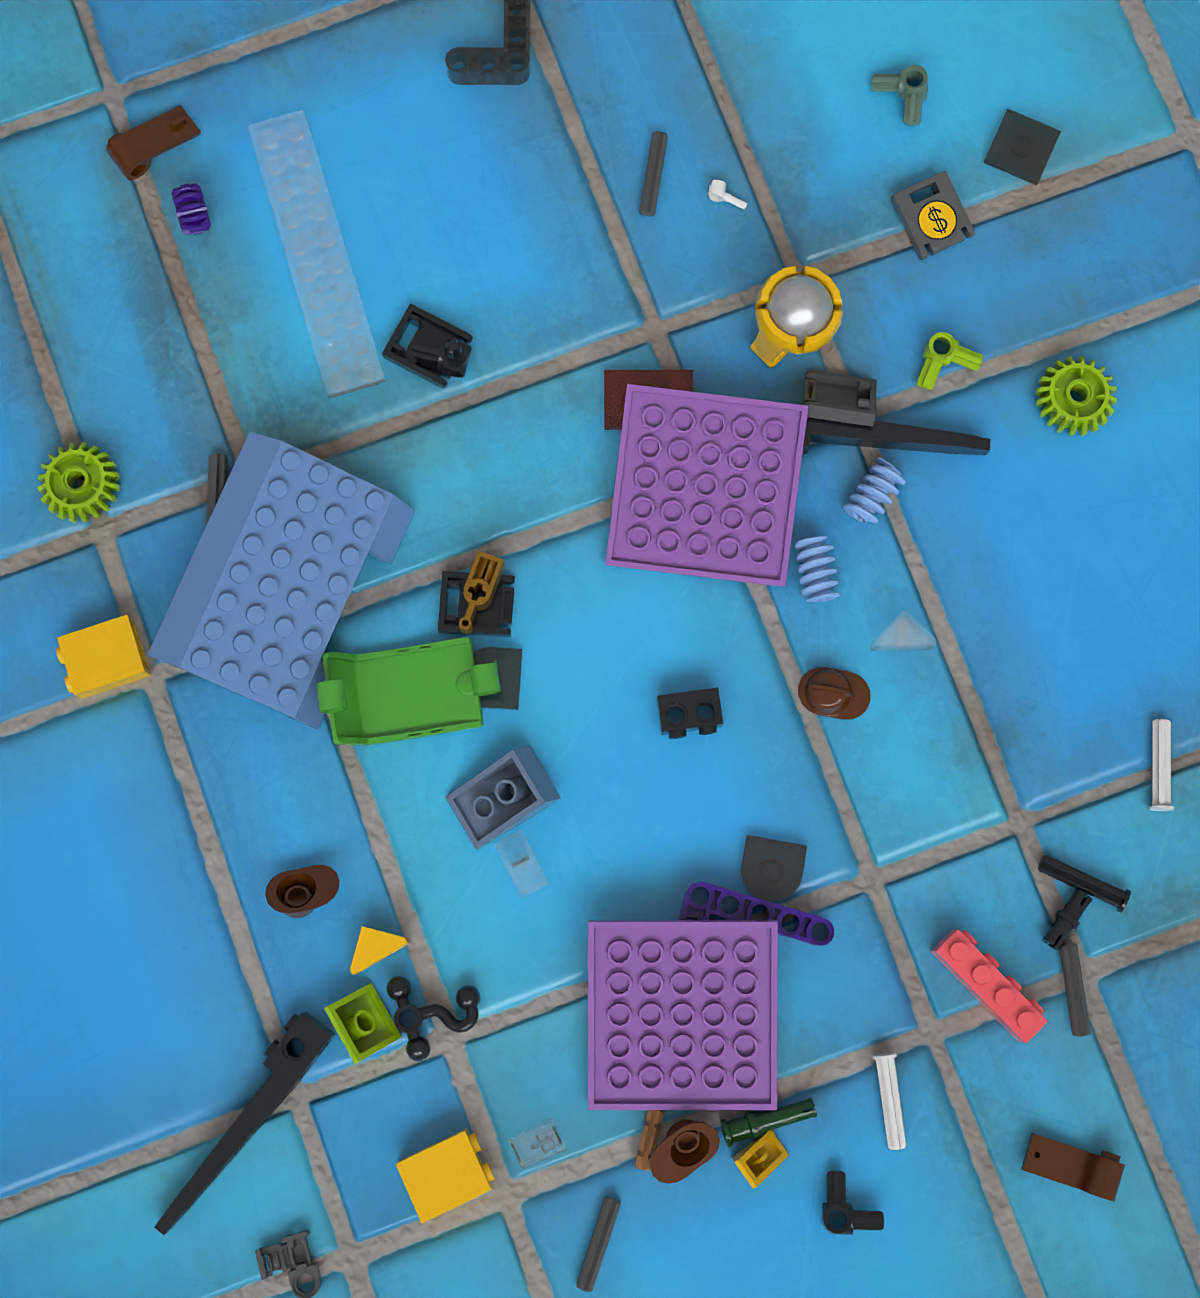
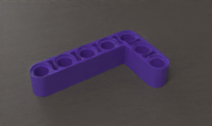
[678,882,835,946]

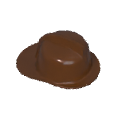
[798,667,871,720]
[265,865,340,918]
[650,1119,720,1184]

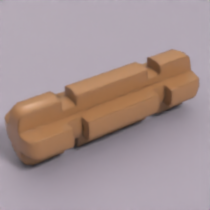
[635,1110,664,1171]

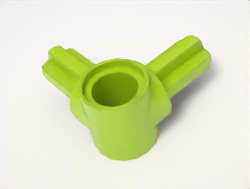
[916,332,983,390]

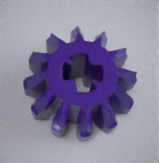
[171,183,211,235]

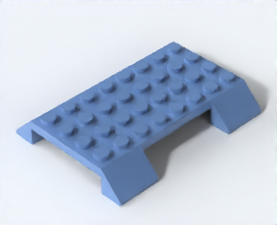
[147,432,415,730]

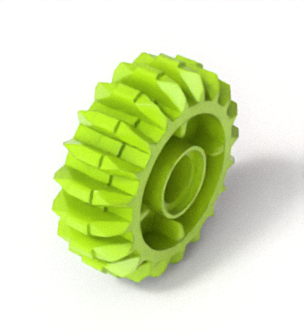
[1035,356,1118,436]
[37,442,120,523]

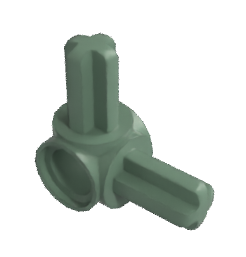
[871,65,928,127]

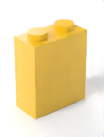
[56,615,152,699]
[395,1128,495,1224]

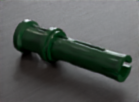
[720,1097,817,1148]

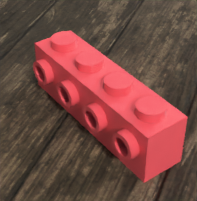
[930,929,1048,1044]

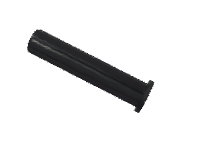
[1038,855,1131,913]

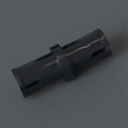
[1042,889,1093,951]

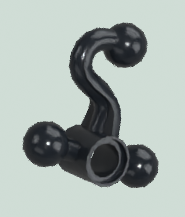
[386,976,480,1061]

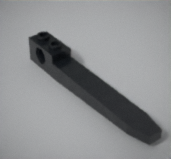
[803,417,991,455]
[154,1012,336,1235]

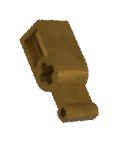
[459,551,505,635]

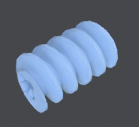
[843,458,906,524]
[795,536,841,603]

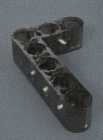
[445,0,531,85]

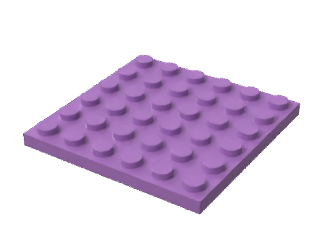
[605,384,808,587]
[588,920,778,1110]

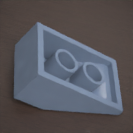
[446,746,561,850]

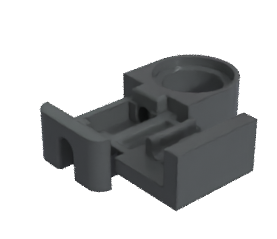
[255,1230,322,1298]

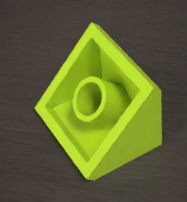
[324,983,402,1064]

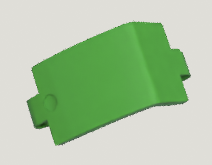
[316,637,501,746]

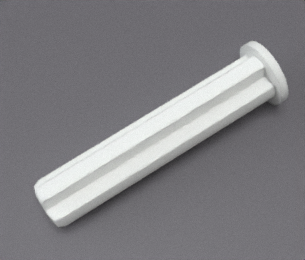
[1149,719,1174,811]
[872,1053,907,1150]

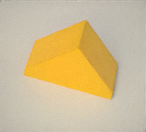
[350,926,410,975]
[731,1130,789,1189]

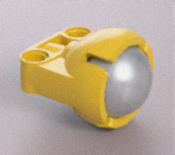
[750,266,843,369]

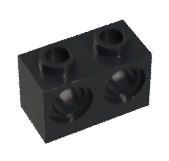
[656,687,723,739]

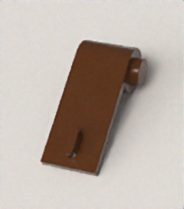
[106,105,201,180]
[1021,1133,1125,1202]

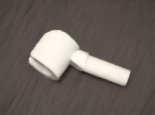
[708,180,747,210]

